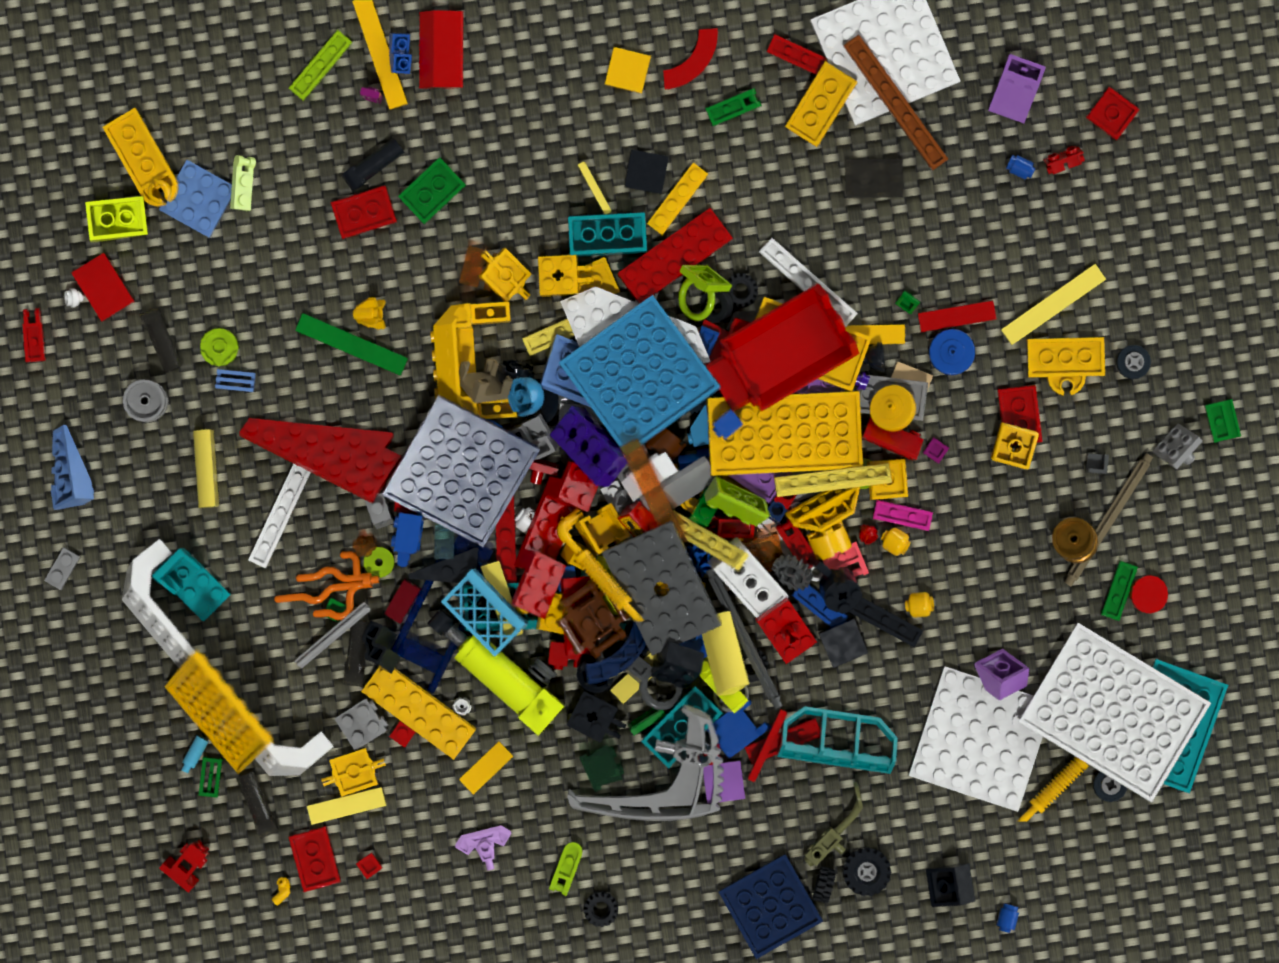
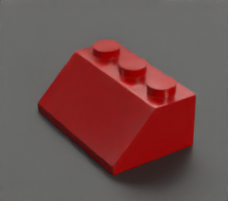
[862,417,924,461]

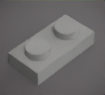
[44,547,81,590]

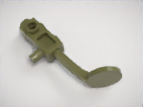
[804,782,863,867]

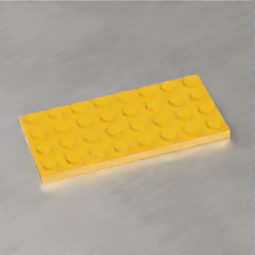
[707,391,863,476]

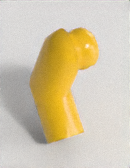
[271,877,290,906]

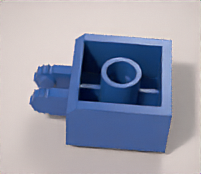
[391,513,425,568]

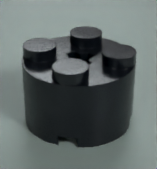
[819,567,863,614]

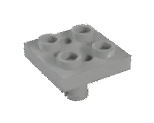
[1152,423,1203,469]

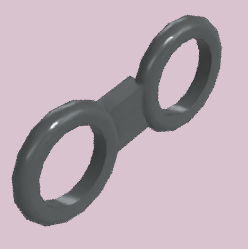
[594,630,683,710]

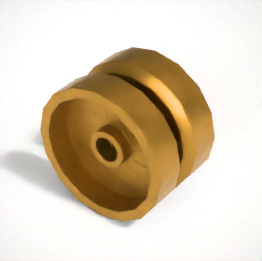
[1052,517,1098,564]

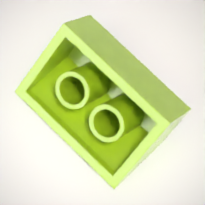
[704,476,770,526]

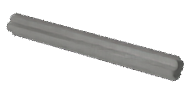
[295,602,371,668]

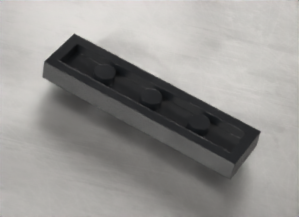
[849,597,923,648]

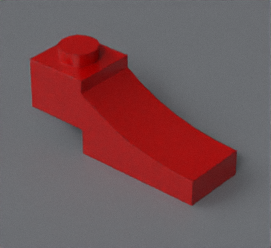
[693,514,755,538]

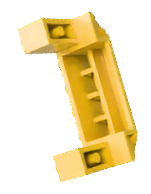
[431,302,518,420]

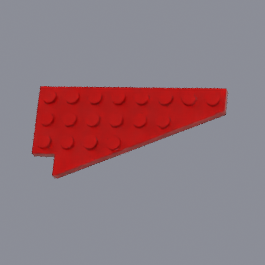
[239,418,401,503]

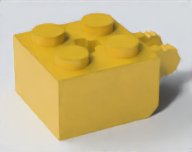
[538,255,594,297]

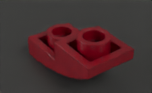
[384,579,421,624]

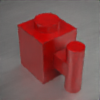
[548,641,582,670]

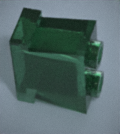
[579,744,625,792]

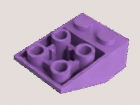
[988,54,1046,124]

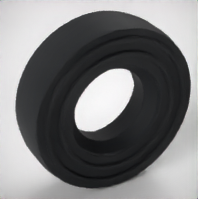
[700,292,733,323]

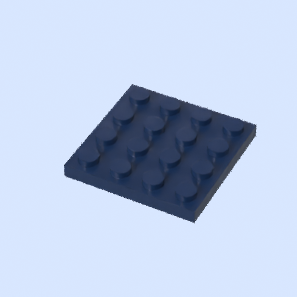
[718,854,823,959]

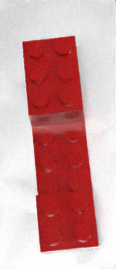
[511,461,598,619]

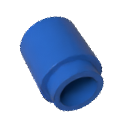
[1006,155,1036,180]
[996,903,1019,933]

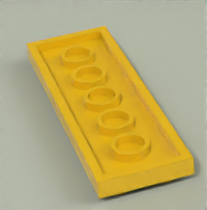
[361,668,477,760]

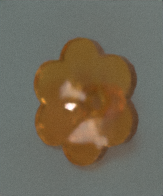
[352,535,376,557]

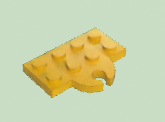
[1027,337,1105,396]

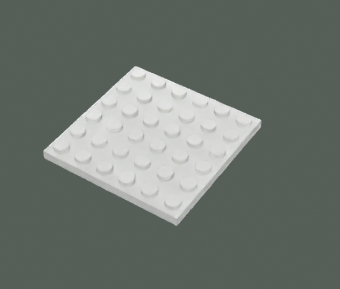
[810,0,960,126]
[908,666,1043,812]

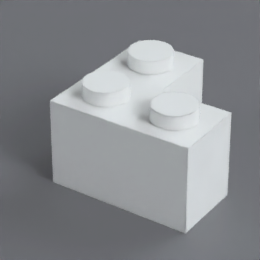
[621,452,678,502]

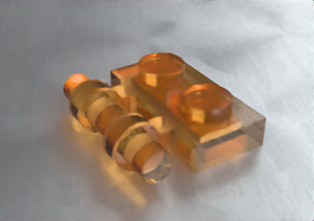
[459,246,498,291]

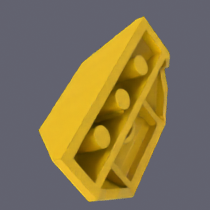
[785,487,860,532]

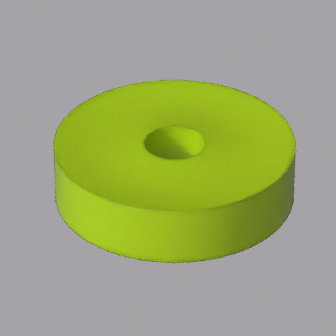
[364,547,395,578]

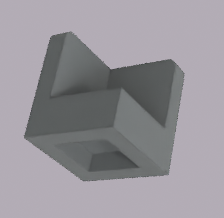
[1085,453,1109,474]

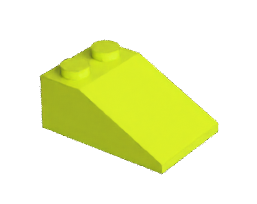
[85,196,148,242]

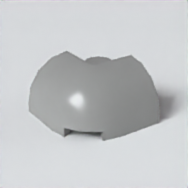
[508,413,558,460]

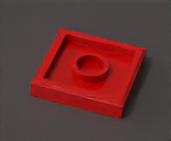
[1086,87,1140,141]

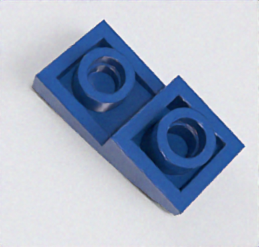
[389,33,412,74]

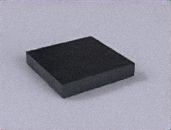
[624,149,669,195]
[818,618,868,668]

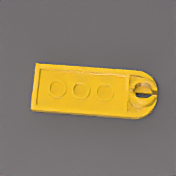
[102,108,179,207]

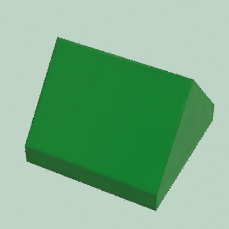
[895,290,920,315]

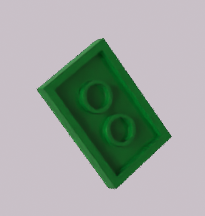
[398,157,466,225]

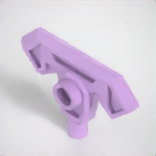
[455,825,512,871]

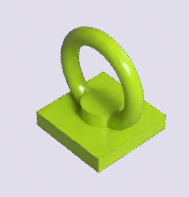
[678,265,732,321]

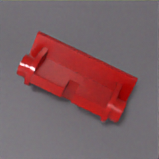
[1043,146,1085,175]

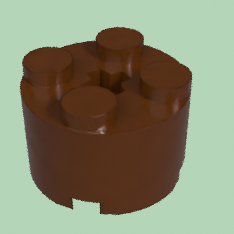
[644,427,687,463]

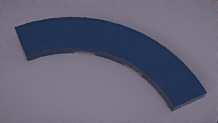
[585,620,646,685]

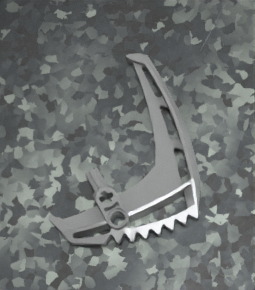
[567,705,724,821]

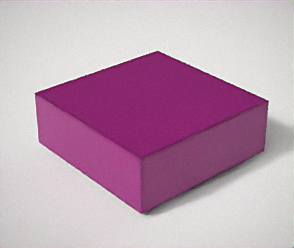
[923,437,949,464]

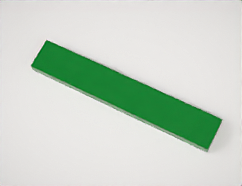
[295,313,409,376]

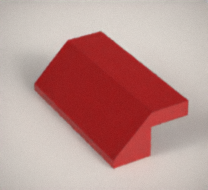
[419,10,463,89]

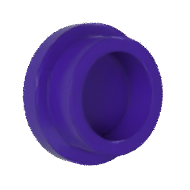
[855,372,870,390]

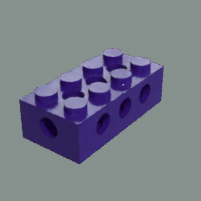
[550,406,631,487]

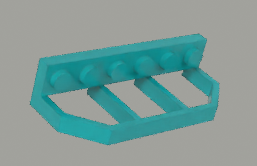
[777,706,898,774]

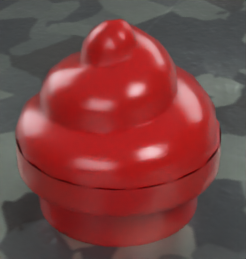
[859,524,878,544]

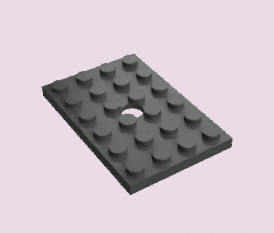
[602,521,722,656]

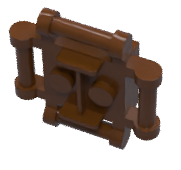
[556,579,630,659]

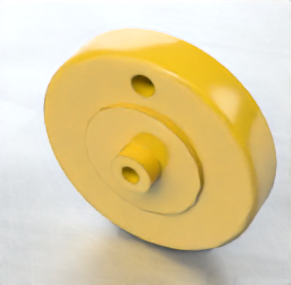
[870,385,916,432]

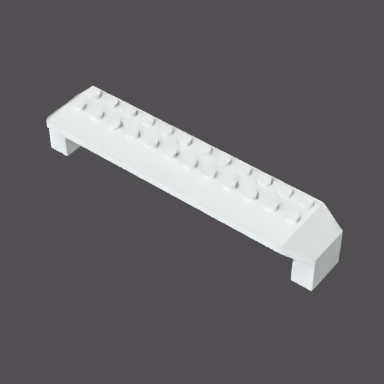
[122,539,333,776]

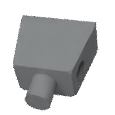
[365,489,394,529]

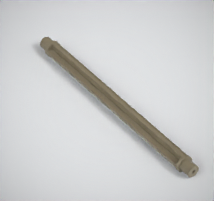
[1064,453,1153,587]

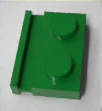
[1204,399,1241,443]

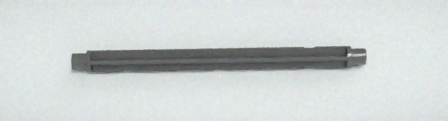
[706,569,783,709]

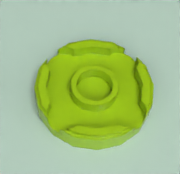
[200,328,239,367]

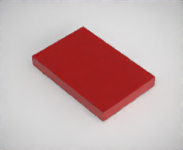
[331,185,397,240]
[72,253,135,322]
[997,385,1043,446]
[288,826,341,892]

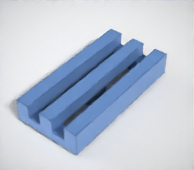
[215,369,256,392]

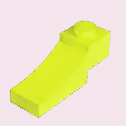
[699,657,749,714]

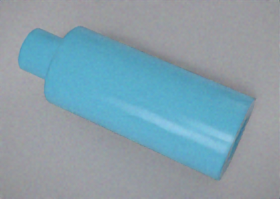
[181,735,209,773]

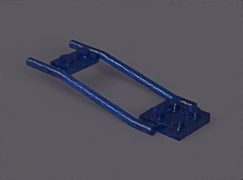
[392,535,494,694]

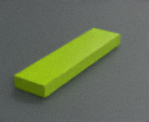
[289,30,353,101]

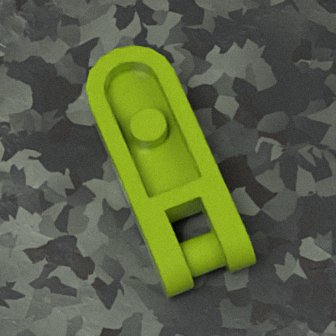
[549,842,583,896]

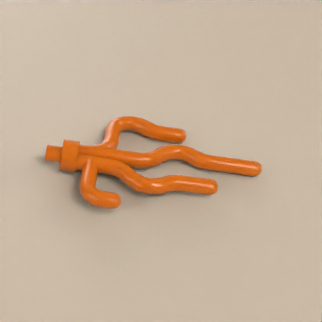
[274,551,380,620]

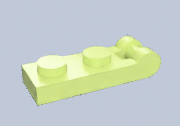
[230,155,256,211]

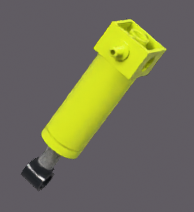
[427,609,565,736]

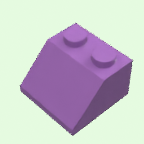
[975,649,1029,701]

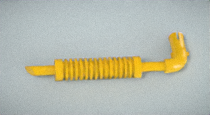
[557,508,644,622]
[1017,757,1089,822]

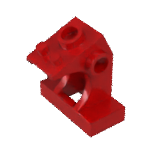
[159,840,209,893]

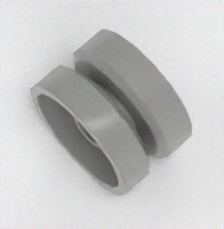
[123,379,169,423]

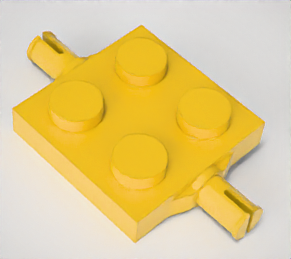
[479,248,531,302]
[321,748,386,797]

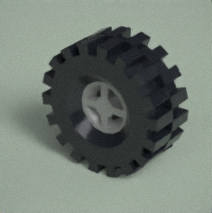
[842,847,891,896]

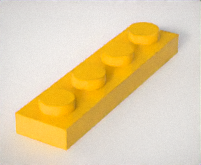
[647,163,708,235]

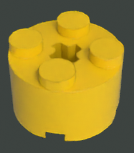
[807,521,852,560]

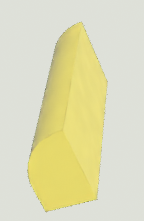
[193,429,219,508]
[702,611,749,696]

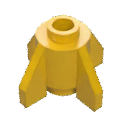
[353,298,386,329]

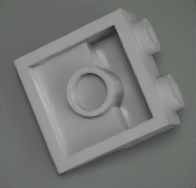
[335,698,388,751]

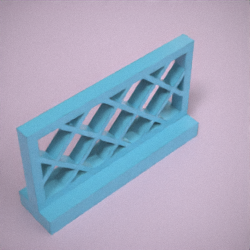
[441,569,529,657]

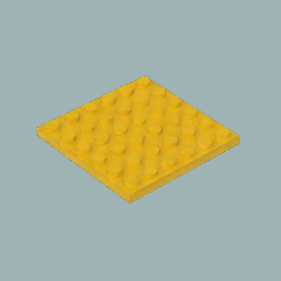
[164,651,273,774]

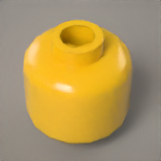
[881,528,911,556]
[905,592,934,618]

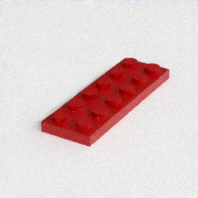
[617,208,733,304]

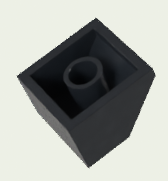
[926,863,975,907]

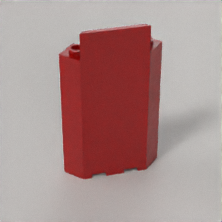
[705,283,860,412]

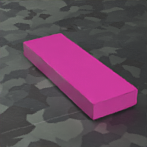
[872,500,933,531]

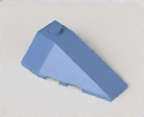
[51,425,94,510]

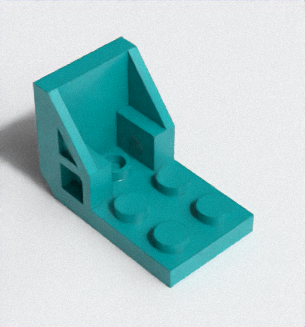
[152,548,231,622]

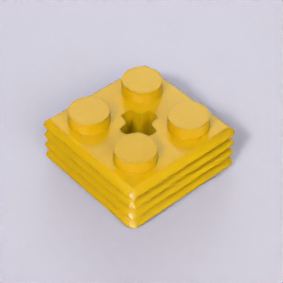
[991,422,1039,470]

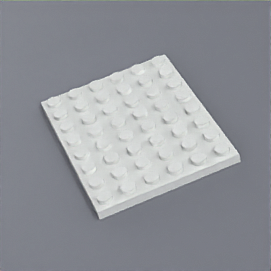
[1018,623,1211,802]

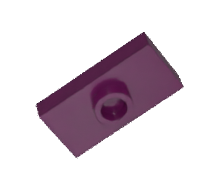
[360,87,383,104]

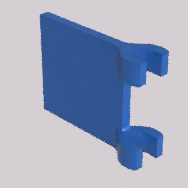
[707,698,770,759]

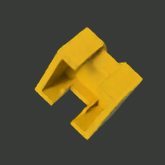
[574,503,631,557]

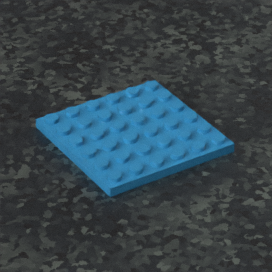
[559,295,721,455]

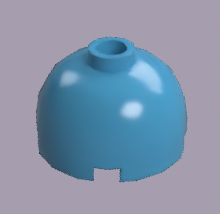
[508,377,544,416]

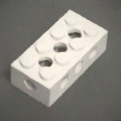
[708,537,789,618]

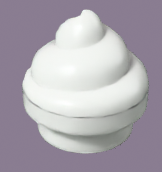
[64,288,85,308]

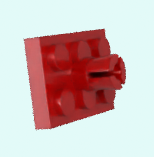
[755,597,817,664]

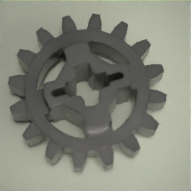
[771,554,813,591]

